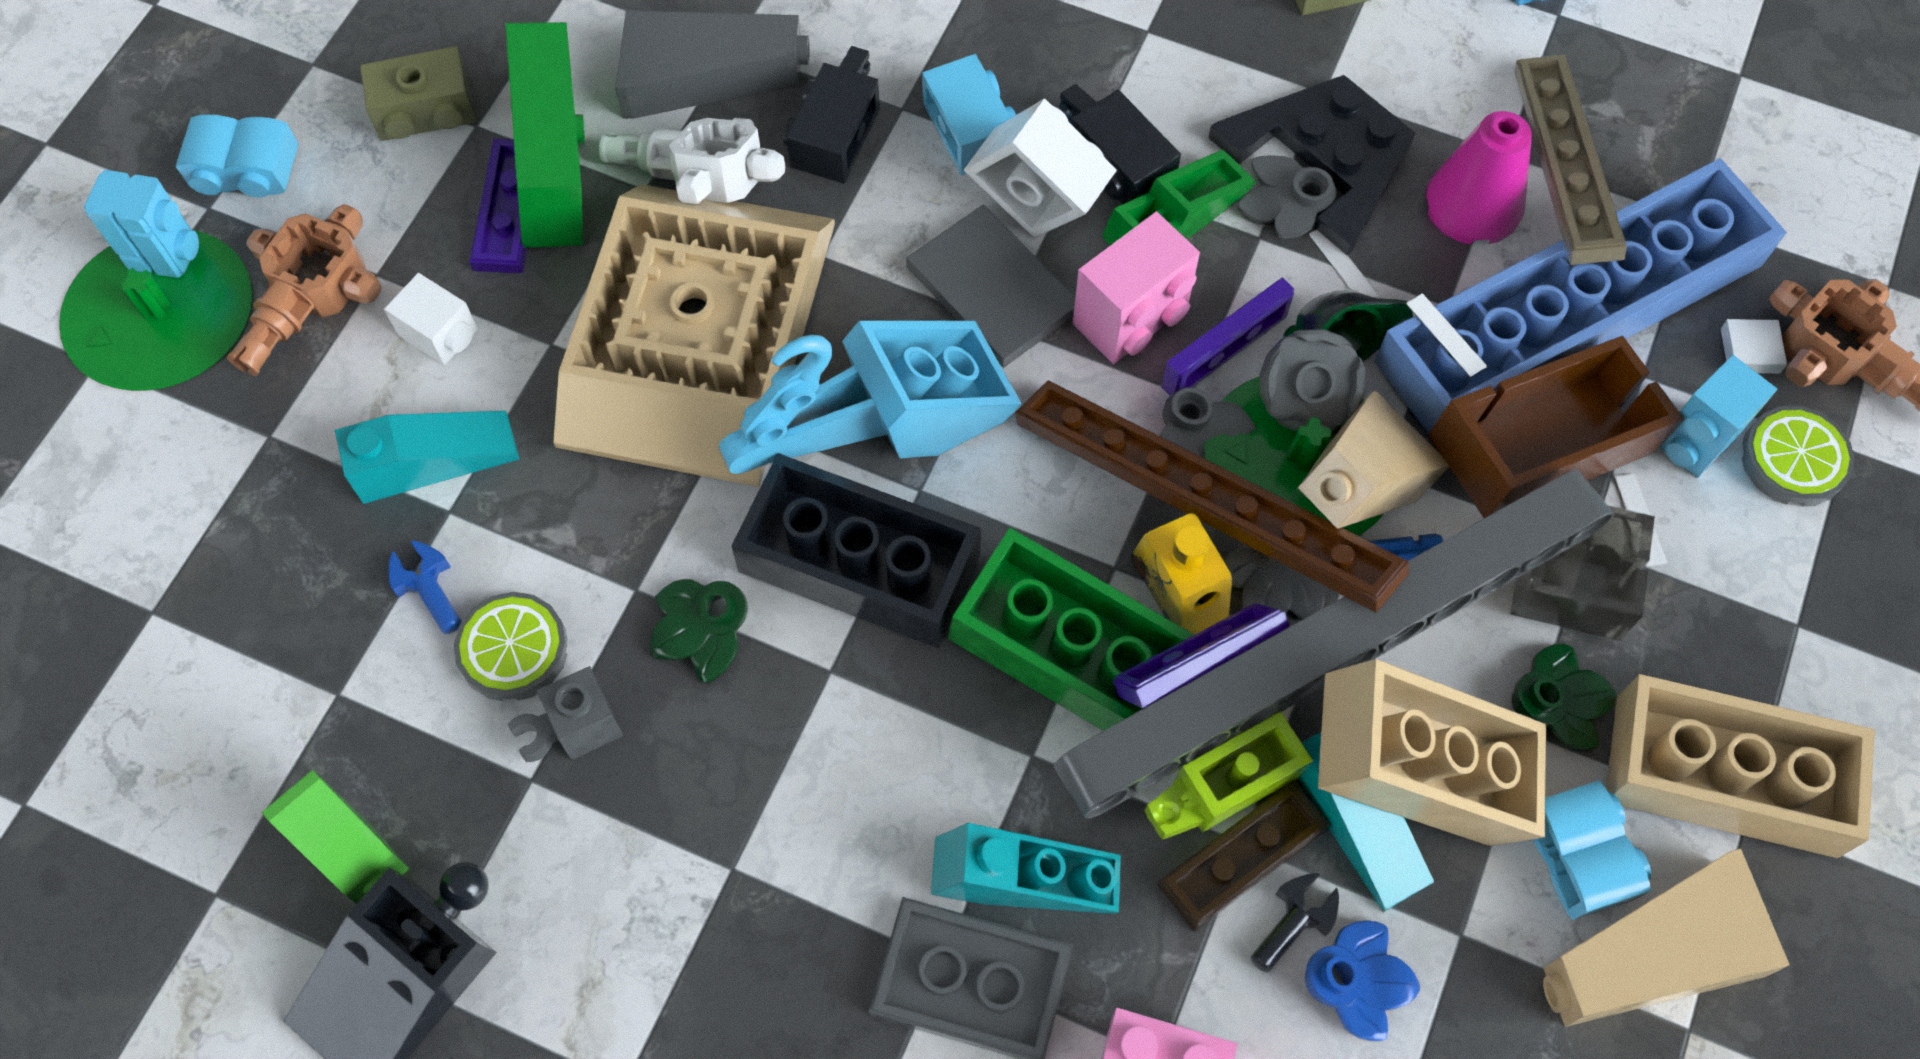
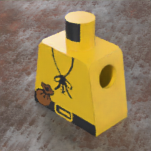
[1131,513,1232,635]

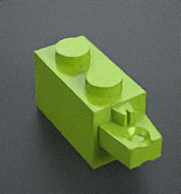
[1144,711,1313,840]

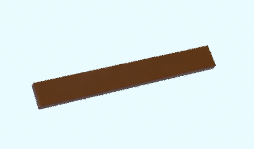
[1015,380,1409,613]

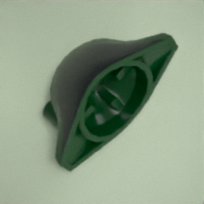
[1283,290,1413,362]

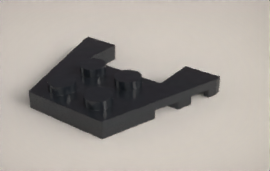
[1208,75,1416,255]

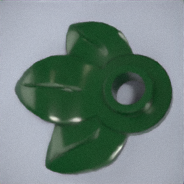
[650,579,748,684]
[1511,644,1617,750]

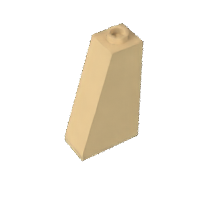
[1298,391,1449,529]
[1543,849,1790,1027]

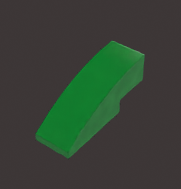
[1101,149,1256,246]

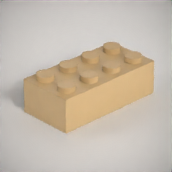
[1318,659,1546,846]
[1606,674,1875,858]

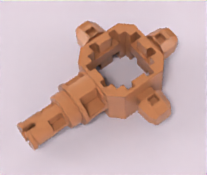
[227,204,382,376]
[1769,279,1920,411]

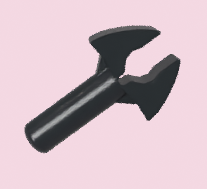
[1251,873,1339,972]

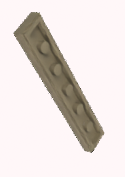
[1515,54,1627,265]

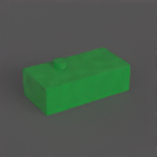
[505,22,585,248]
[947,528,1194,731]

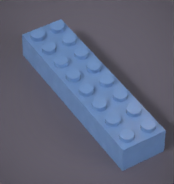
[1374,158,1787,434]

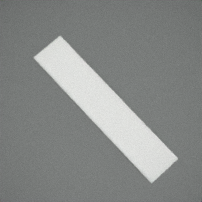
[1309,230,1378,298]
[1406,293,1487,377]
[1614,473,1667,567]

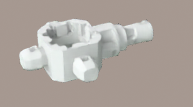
[599,118,785,204]

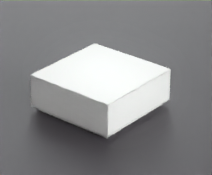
[1721,319,1787,374]

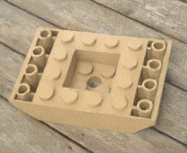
[553,184,835,487]

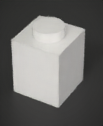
[384,273,478,366]

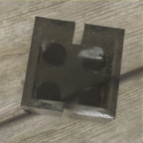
[1510,505,1655,641]

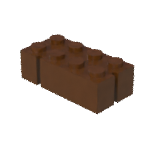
[1428,335,1685,518]

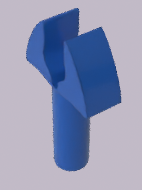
[389,541,462,634]

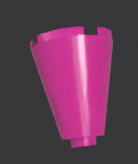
[1425,111,1532,244]

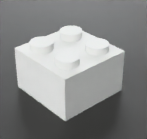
[964,98,1116,238]

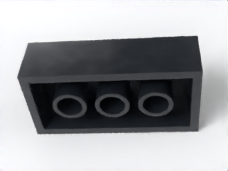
[731,453,981,648]

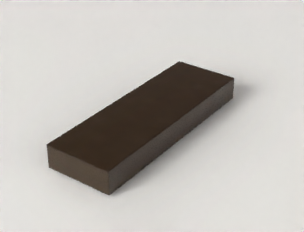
[1158,780,1331,932]

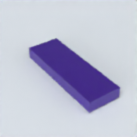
[469,138,527,273]
[1161,277,1295,396]
[1113,603,1290,708]

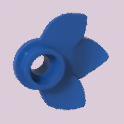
[1305,920,1420,1042]

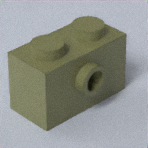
[360,46,477,141]

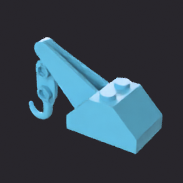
[719,321,1021,474]

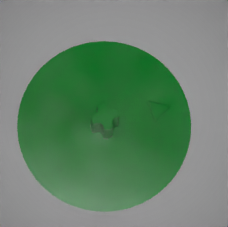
[59,230,252,391]
[1204,377,1384,536]

